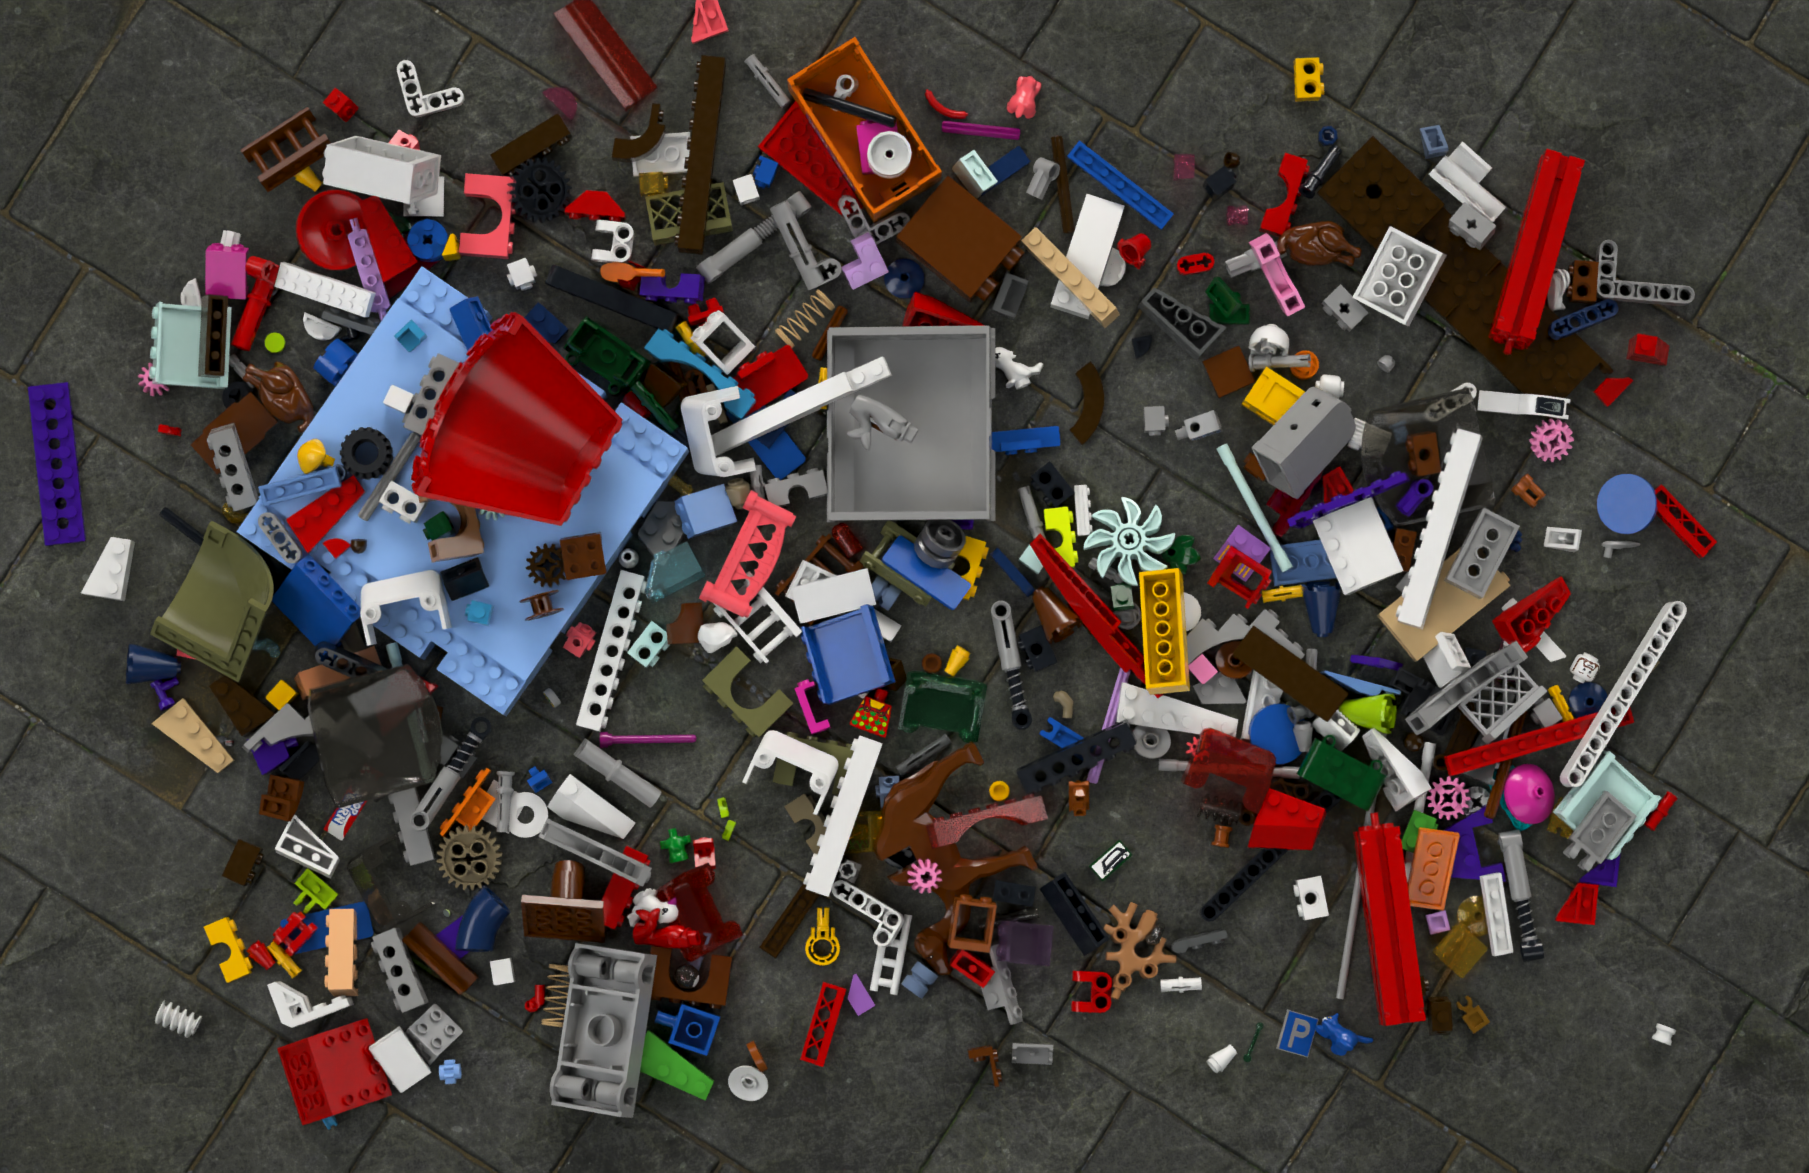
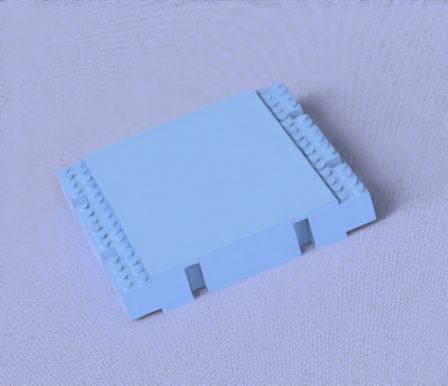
[236,266,689,717]

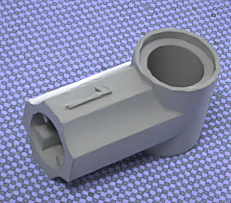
[1026,157,1060,200]
[838,858,862,884]

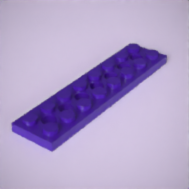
[28,382,86,546]

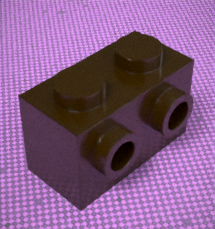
[222,839,264,886]

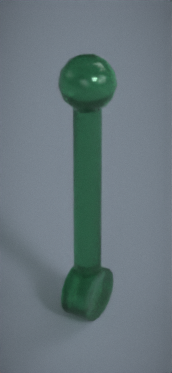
[1243,1022,1264,1062]

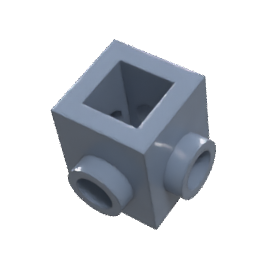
[875,776,899,808]

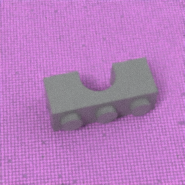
[764,468,828,507]

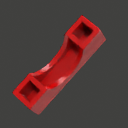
[1259,152,1310,238]

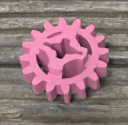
[1529,418,1574,462]
[1426,776,1471,820]

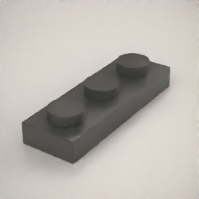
[322,305,381,335]

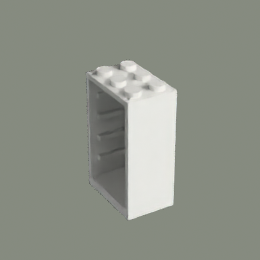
[322,136,441,204]

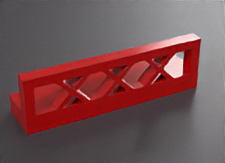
[1655,484,1717,559]
[800,982,846,1067]

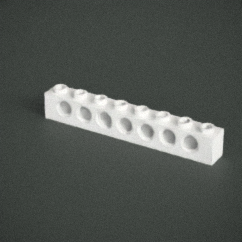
[576,570,648,732]

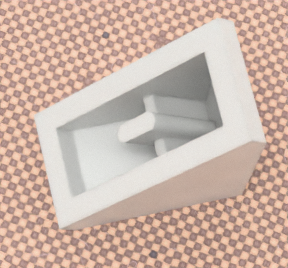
[1544,527,1582,552]

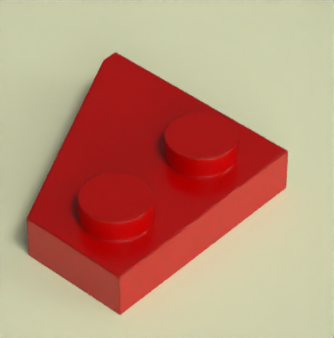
[1323,466,1354,504]
[1555,883,1599,925]

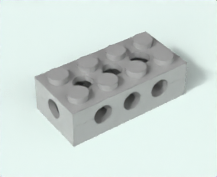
[207,423,259,511]
[1444,508,1520,599]
[371,928,429,1013]

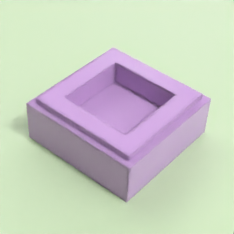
[1425,910,1450,935]

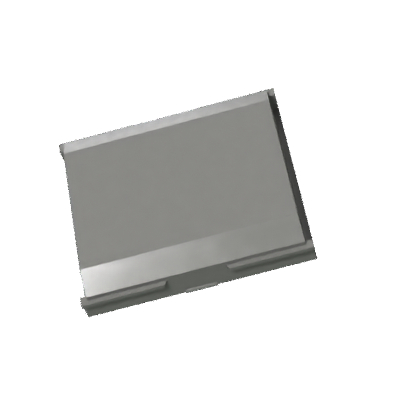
[827,325,996,522]

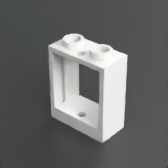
[690,310,755,375]

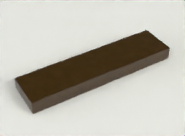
[759,884,820,959]

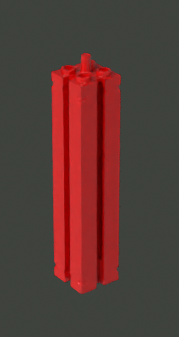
[1489,149,1585,355]
[1353,812,1426,1026]

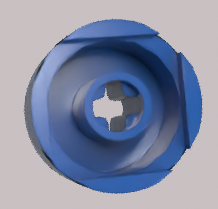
[407,219,449,262]
[313,339,358,387]

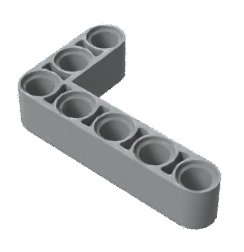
[1596,240,1695,306]

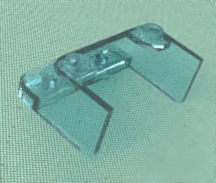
[645,542,705,603]

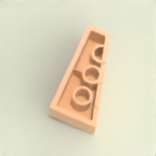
[325,909,358,996]

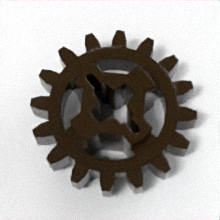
[526,543,566,588]

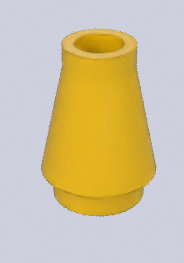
[294,166,322,191]
[944,645,971,676]

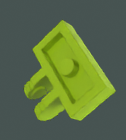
[293,868,339,914]

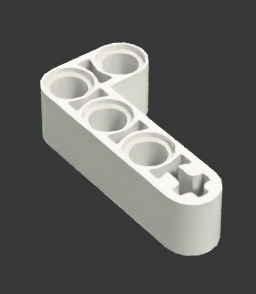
[832,880,904,947]

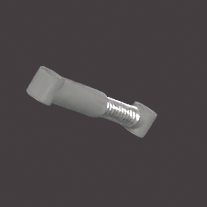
[696,191,812,284]

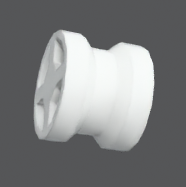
[1652,1023,1676,1046]

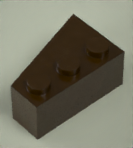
[209,675,276,737]

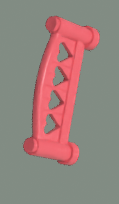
[699,490,796,618]

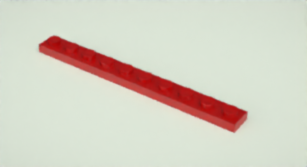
[1444,707,1634,776]

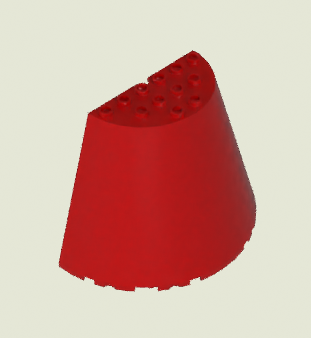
[411,312,623,526]

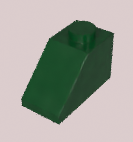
[423,511,456,541]

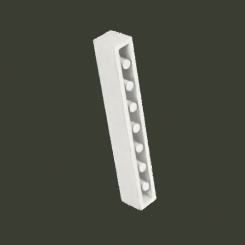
[803,736,883,897]

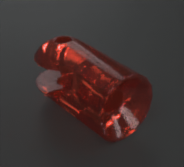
[832,523,863,559]

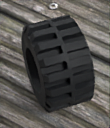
[340,427,393,480]

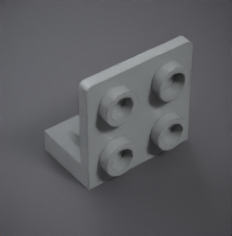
[405,1004,463,1065]

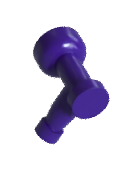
[150,677,179,711]

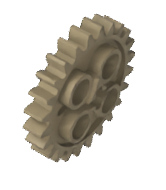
[437,825,503,890]

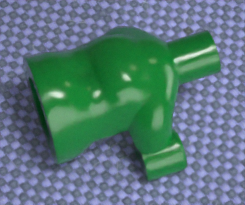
[660,828,691,863]

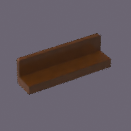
[402,922,479,995]

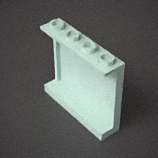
[149,302,231,389]
[1553,750,1661,860]

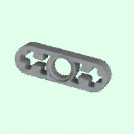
[258,512,302,563]

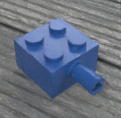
[654,1004,721,1056]

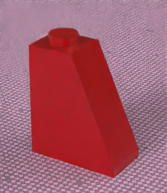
[1626,333,1669,366]

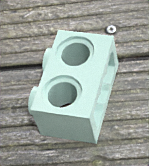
[627,621,670,668]

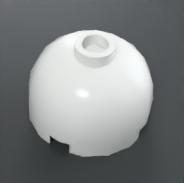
[1249,324,1289,356]

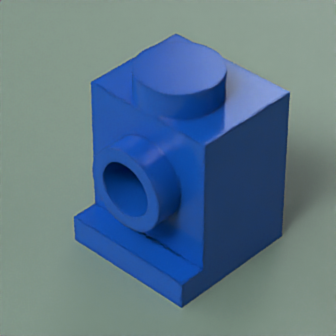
[753,156,779,189]

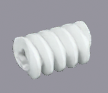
[155,1000,202,1038]

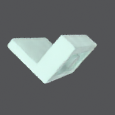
[952,150,998,199]

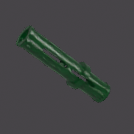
[629,381,678,434]

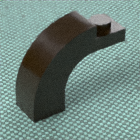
[612,103,666,162]

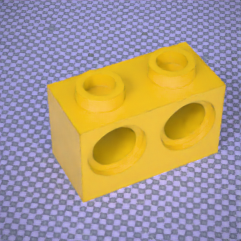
[1293,57,1324,101]

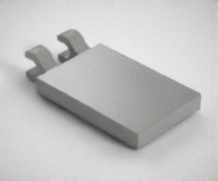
[1563,791,1637,871]

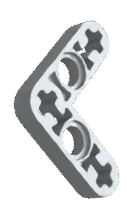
[838,195,910,245]

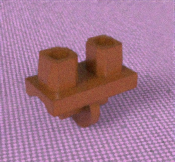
[1069,780,1089,816]

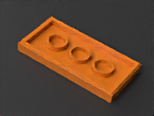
[1407,827,1460,911]

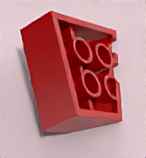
[1248,788,1327,851]

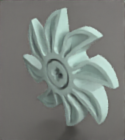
[1084,497,1175,586]

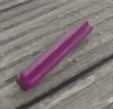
[941,121,1020,140]

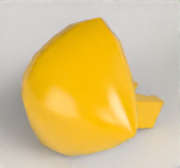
[297,438,335,474]

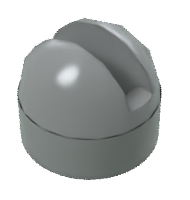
[1377,355,1395,373]

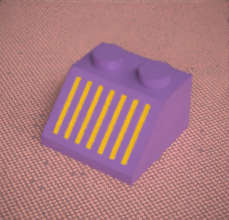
[1213,525,1271,582]

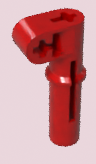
[231,256,280,352]

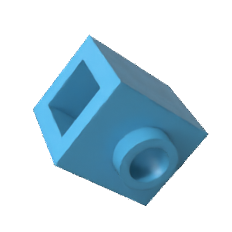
[465,600,494,626]

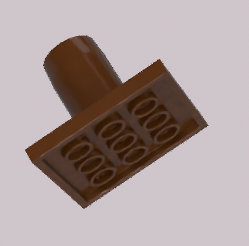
[521,860,606,943]

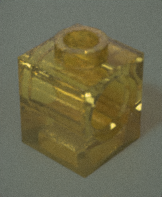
[639,172,668,196]

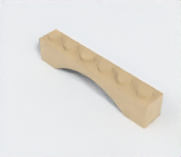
[1021,227,1120,328]

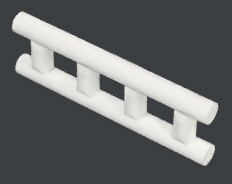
[870,914,912,995]

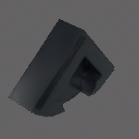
[1132,335,1152,359]

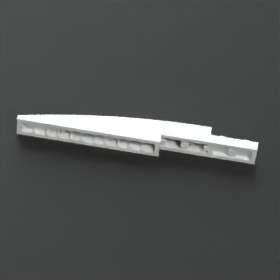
[711,356,892,456]

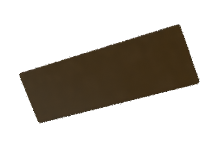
[1233,626,1348,722]

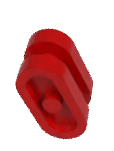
[273,911,318,957]

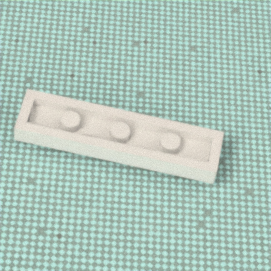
[1480,873,1513,956]

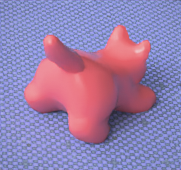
[1007,76,1041,119]

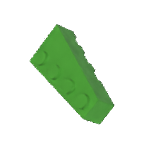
[640,1030,714,1100]

